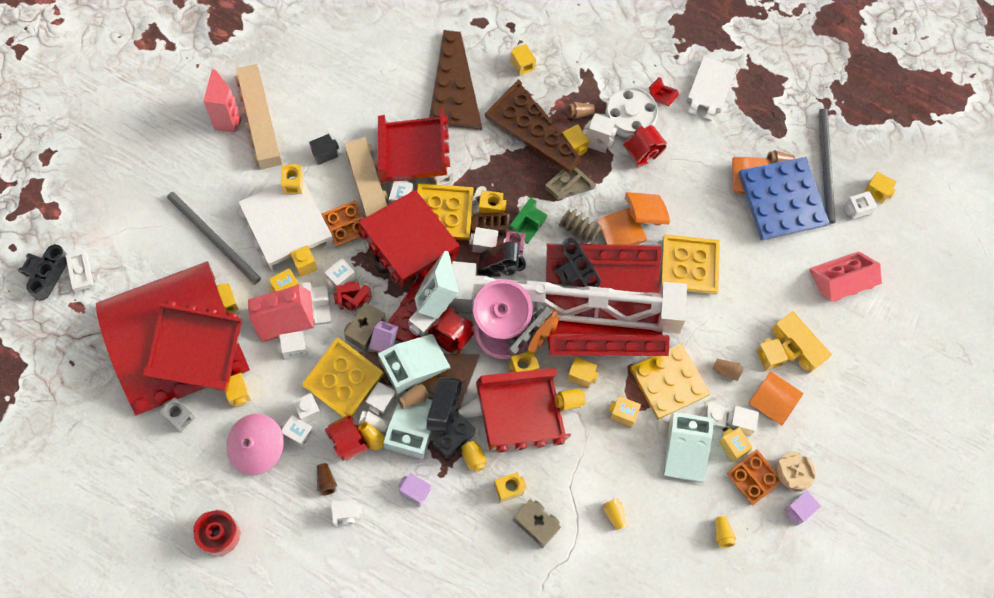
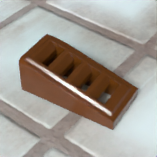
[472,213,511,235]

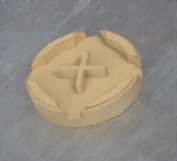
[776,452,816,492]

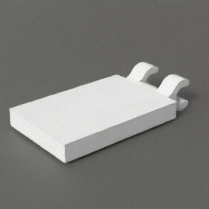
[687,56,737,121]

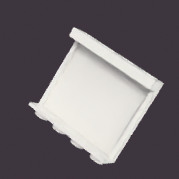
[238,177,334,271]

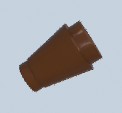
[316,463,337,496]

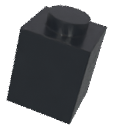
[309,134,339,165]

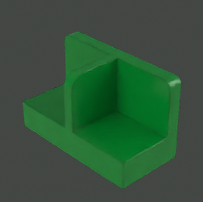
[509,197,547,244]

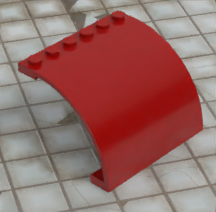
[546,243,670,356]
[96,261,250,416]

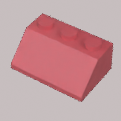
[203,69,241,133]
[810,251,882,301]
[248,285,314,342]

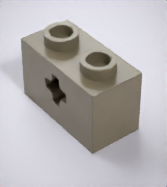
[344,302,386,351]
[513,499,561,548]

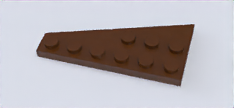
[429,30,482,130]
[485,79,581,174]
[359,352,480,409]

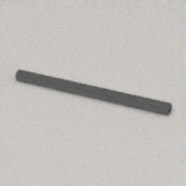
[819,108,836,224]
[167,192,261,284]

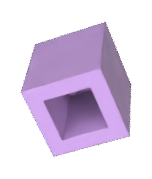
[369,320,399,353]
[398,473,431,506]
[784,491,821,525]

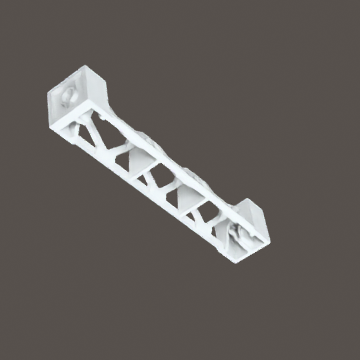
[449,261,687,334]

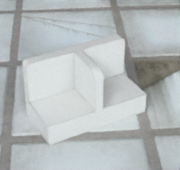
[303,282,331,325]

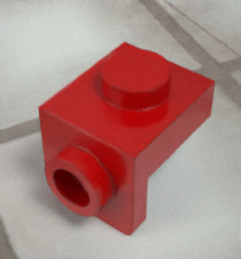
[649,77,679,107]
[333,282,360,310]
[341,284,372,311]

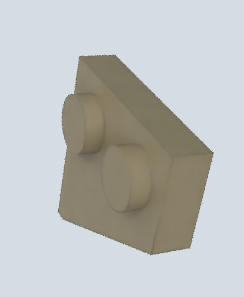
[545,167,596,200]

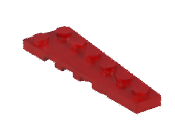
[387,247,460,342]

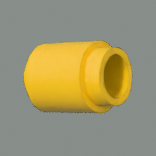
[555,388,586,411]
[461,441,487,473]

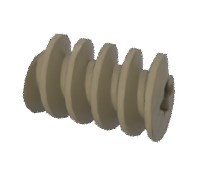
[559,209,602,244]

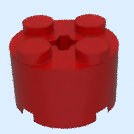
[623,125,667,166]
[428,308,474,354]
[325,414,369,461]
[193,510,241,556]

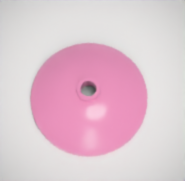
[473,279,532,339]
[474,305,532,359]
[227,413,284,475]

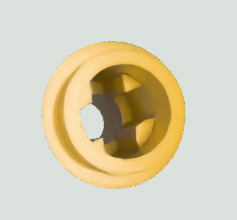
[358,421,385,451]
[603,498,627,530]
[715,516,736,548]

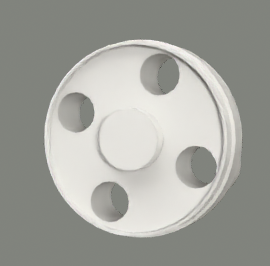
[605,87,658,139]

